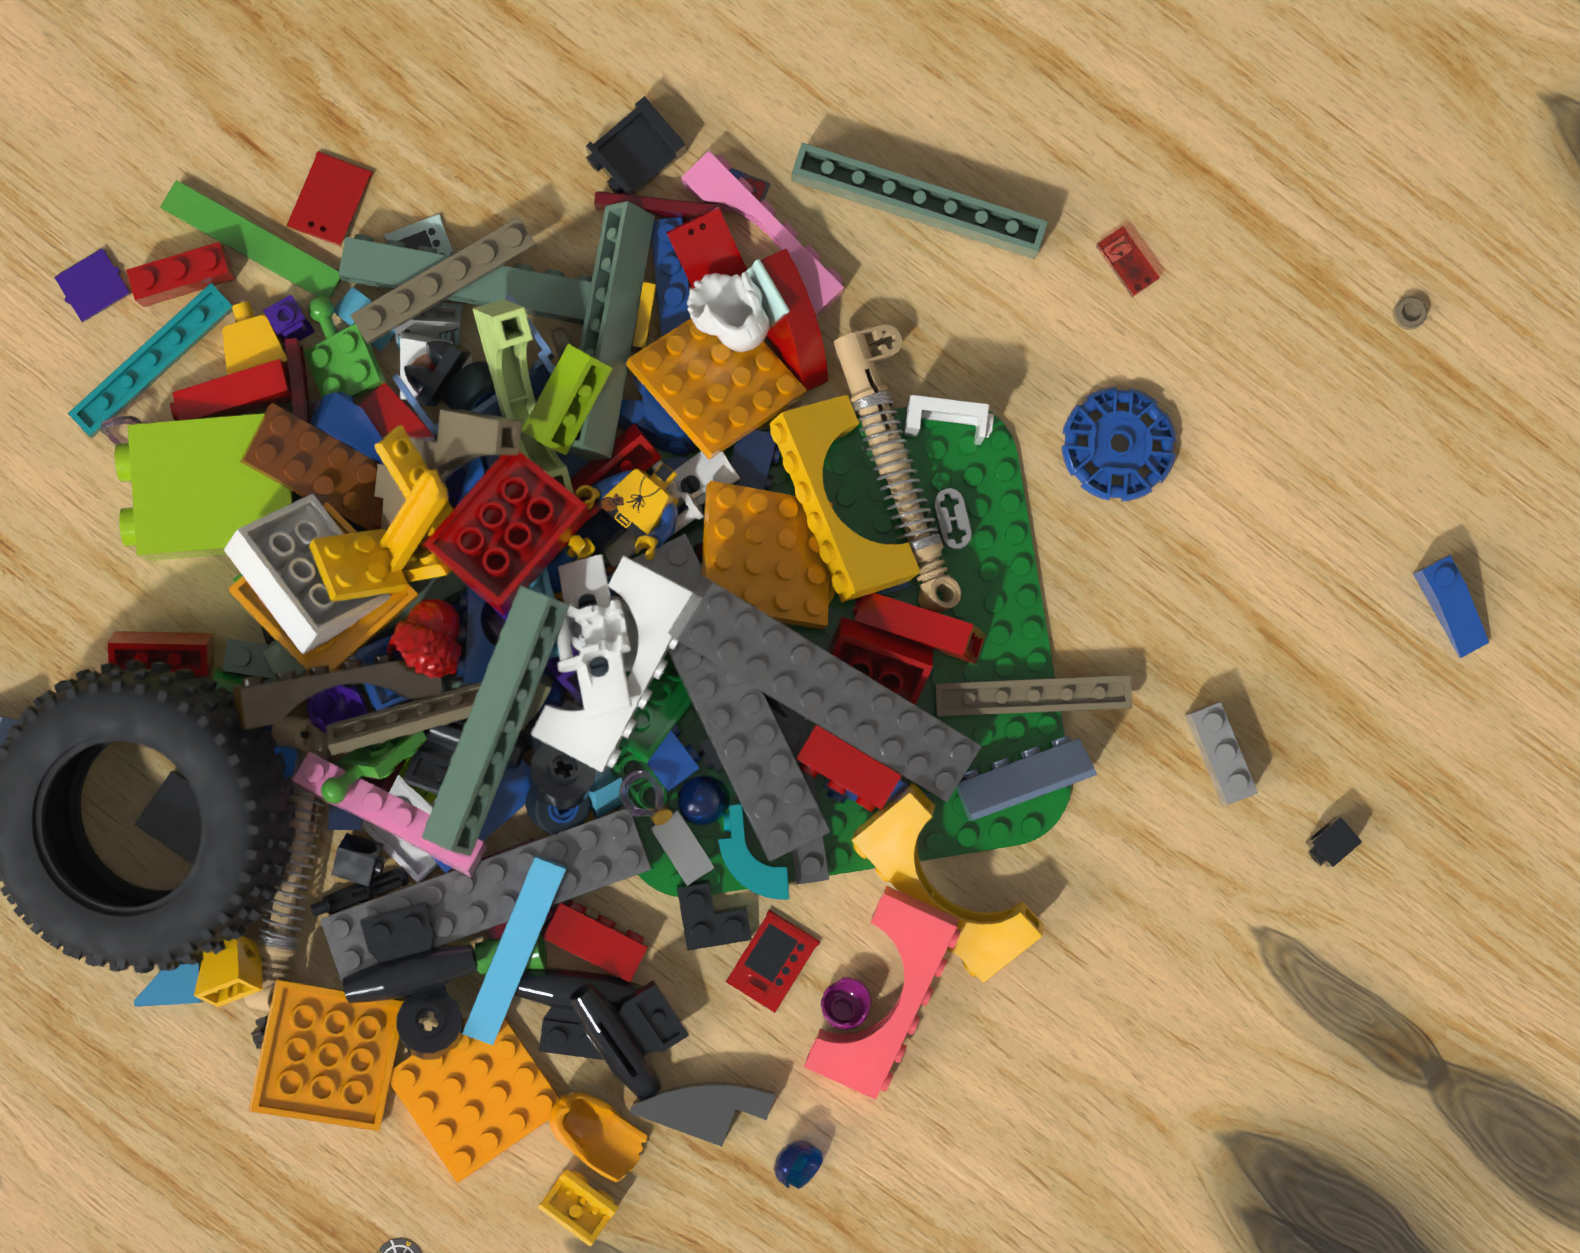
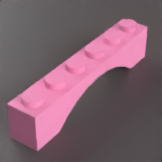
[681,151,844,318]
[292,752,487,877]

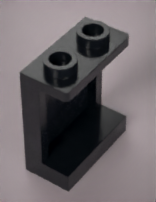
[586,96,687,195]

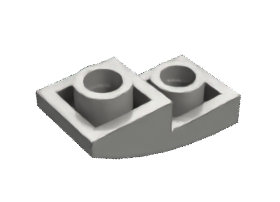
[649,809,714,886]

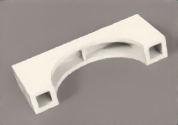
[531,556,693,772]

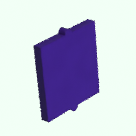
[54,248,131,323]

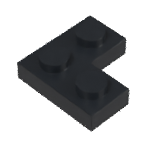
[677,880,752,951]

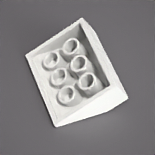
[224,494,391,655]

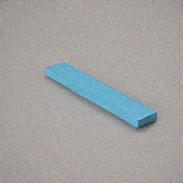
[462,854,566,1045]

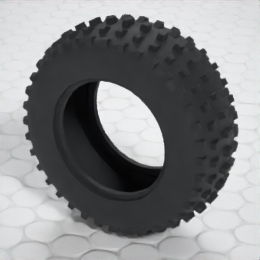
[0,660,296,973]

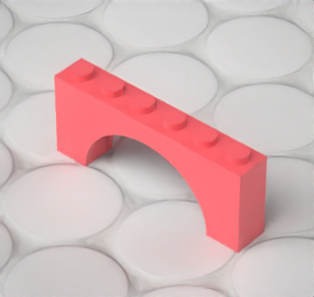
[804,885,961,1100]

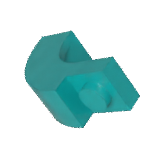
[718,804,790,900]

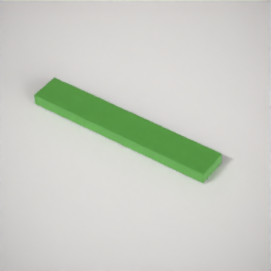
[160,180,341,300]

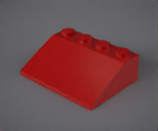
[423,451,591,615]

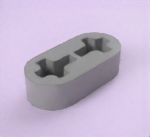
[934,488,971,550]

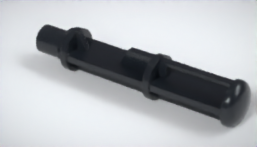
[310,867,408,917]

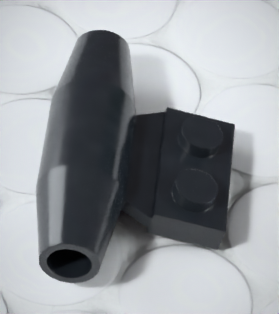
[399,700,527,794]
[343,902,478,1004]
[514,968,643,1060]
[569,980,690,1100]

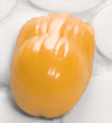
[549,1091,648,1182]

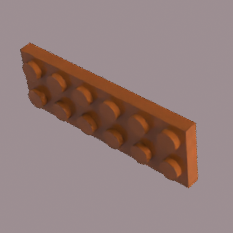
[240,403,419,550]

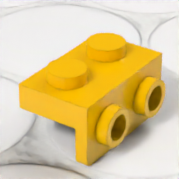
[538,1169,619,1246]

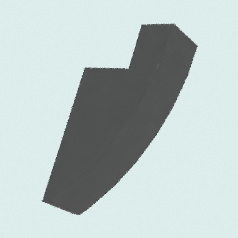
[629,1082,775,1146]

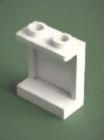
[904,395,994,445]

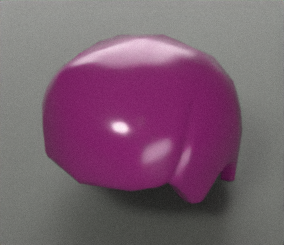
[820,977,872,1030]

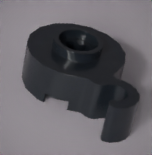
[524,713,596,810]
[396,985,464,1060]

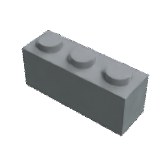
[1185,702,1258,805]

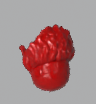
[387,598,462,678]

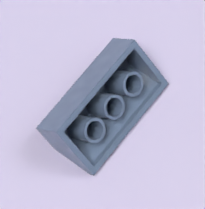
[956,735,1097,820]

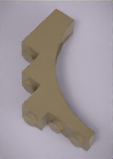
[375,409,522,531]

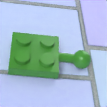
[304,296,386,399]
[321,731,427,804]

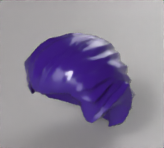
[306,684,368,734]

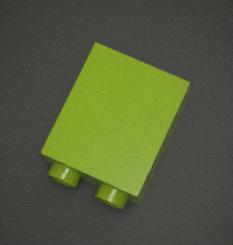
[115,413,302,561]

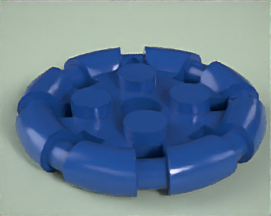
[1061,386,1177,502]

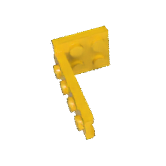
[375,425,454,582]
[309,470,448,602]

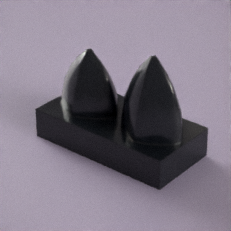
[404,340,472,406]

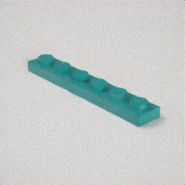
[68,283,233,438]

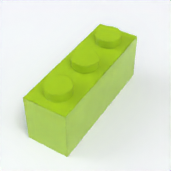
[521,344,613,455]

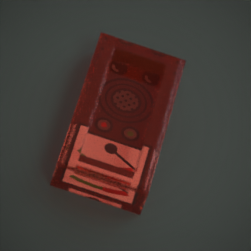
[1096,226,1160,298]

